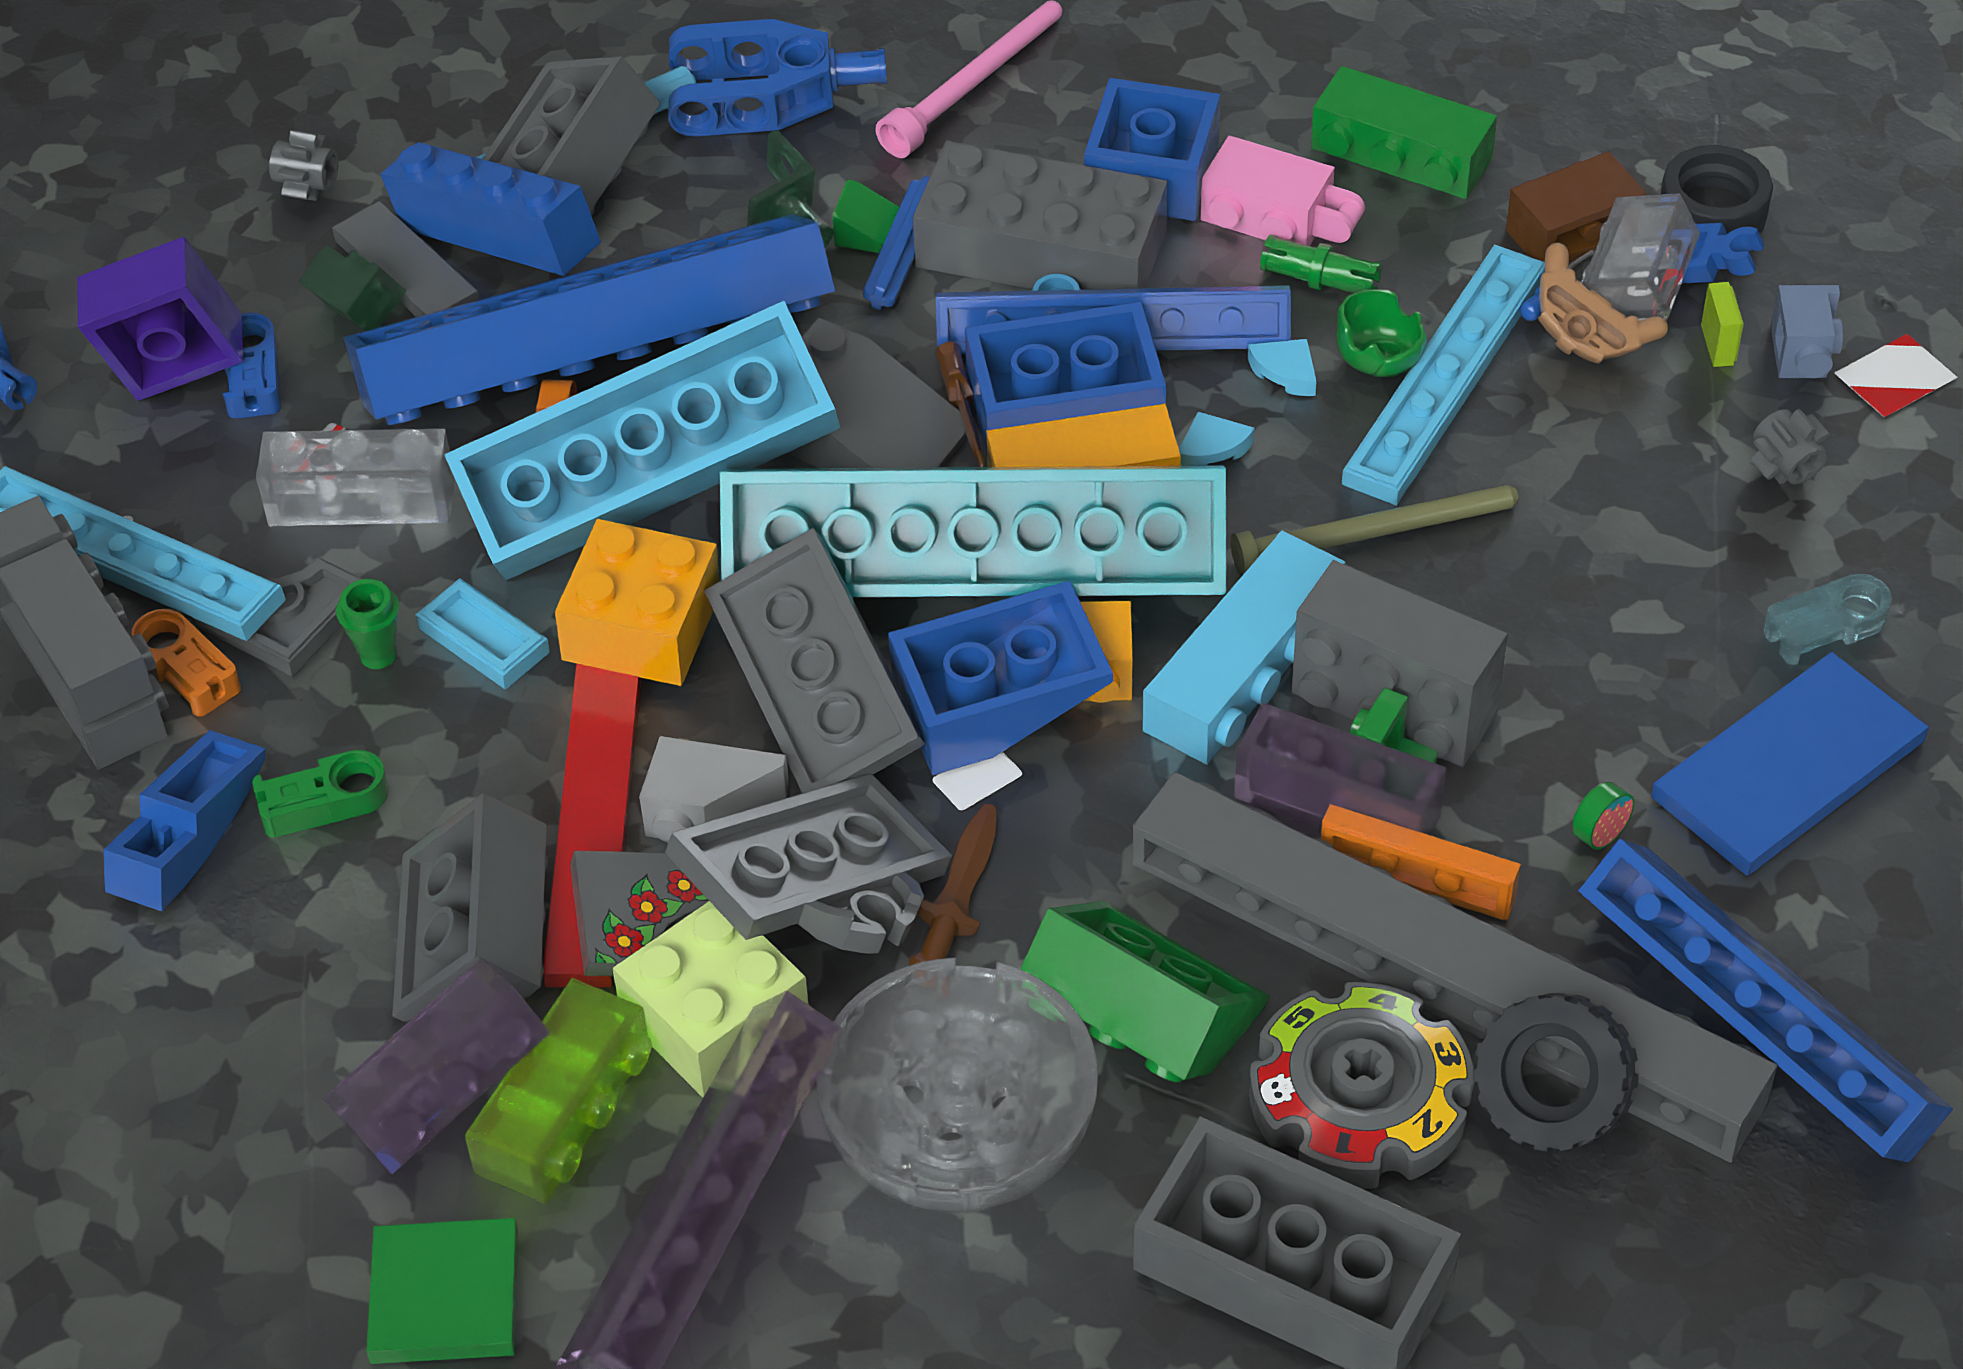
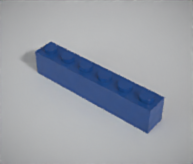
[1578,838,1954,1162]

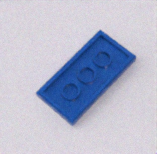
[1651,652,1929,877]

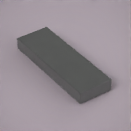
[332,201,479,317]

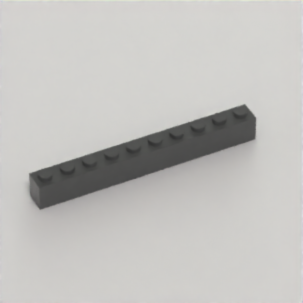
[1133,772,1777,1163]

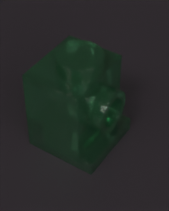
[298,245,406,331]

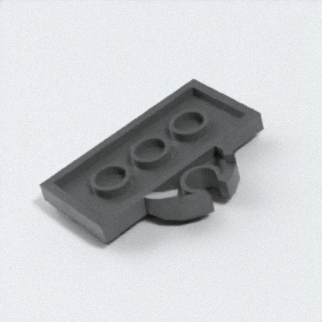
[665,773,952,954]

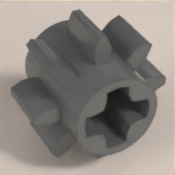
[269,130,339,201]
[1750,409,1830,484]

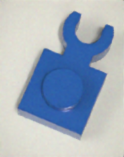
[1652,223,1765,283]

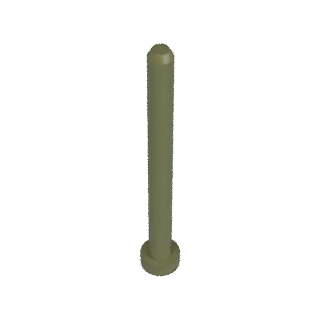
[1231,485,1519,576]

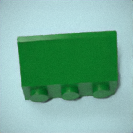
[1015,901,1270,1082]

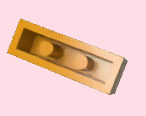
[986,404,1181,467]

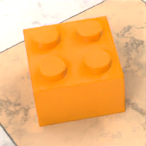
[555,519,720,686]

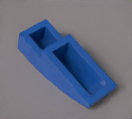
[103,730,266,911]

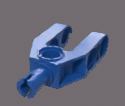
[668,19,887,137]

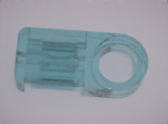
[1763,574,1892,665]

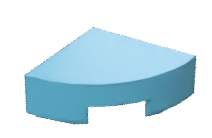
[1248,339,1316,396]
[1179,412,1255,466]

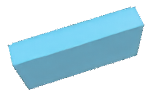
[415,578,550,690]

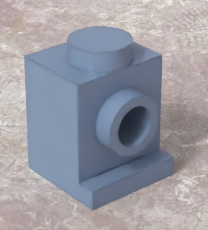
[1771,285,1843,378]

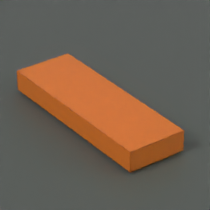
[1321,804,1521,921]

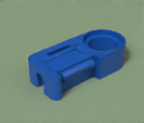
[223,313,281,419]

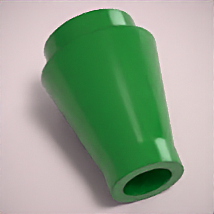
[336,579,399,669]

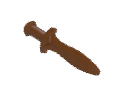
[935,342,985,467]
[909,803,997,983]

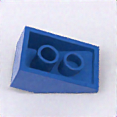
[888,581,1113,776]

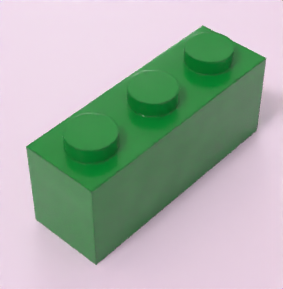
[1311,66,1497,199]

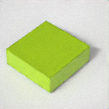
[1701,282,1744,367]

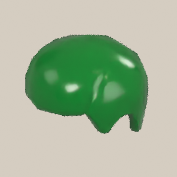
[1336,289,1427,377]

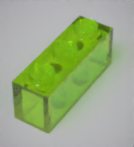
[465,978,652,1204]

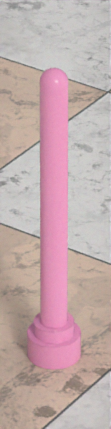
[876,0,1062,158]

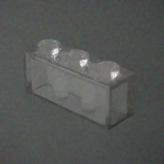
[256,429,455,526]

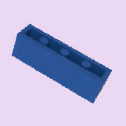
[380,142,601,276]

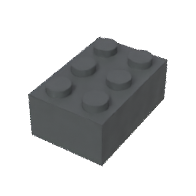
[1292,560,1508,767]

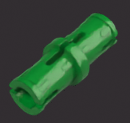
[1260,234,1382,293]

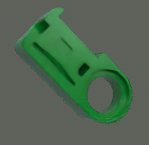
[252,750,389,838]

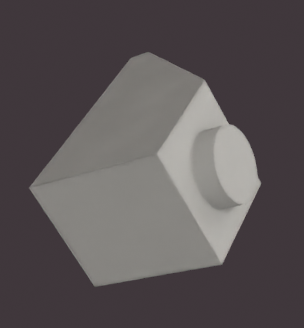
[639,736,790,843]

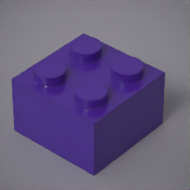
[77,236,243,401]

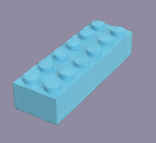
[444,301,841,581]

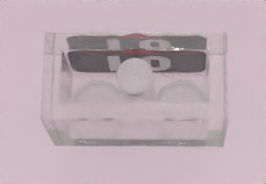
[1582,193,1700,321]

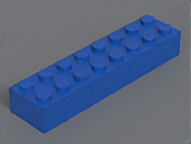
[343,214,835,425]

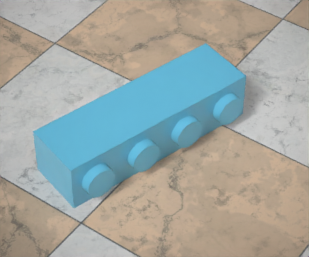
[1142,530,1346,765]

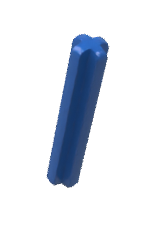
[863,176,930,310]

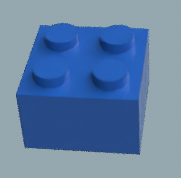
[1084,78,1220,221]

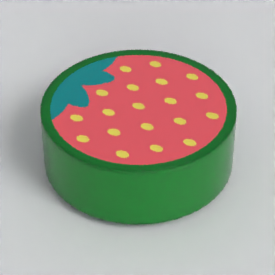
[1572,781,1635,850]

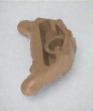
[1538,243,1668,364]

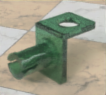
[747,130,834,248]

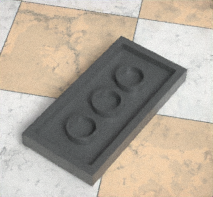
[704,528,926,794]

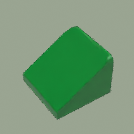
[832,179,899,253]

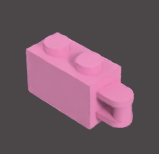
[1200,135,1365,246]

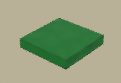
[366,1218,518,1364]

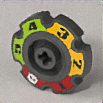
[1249,982,1474,1189]

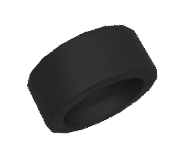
[1658,144,1773,234]

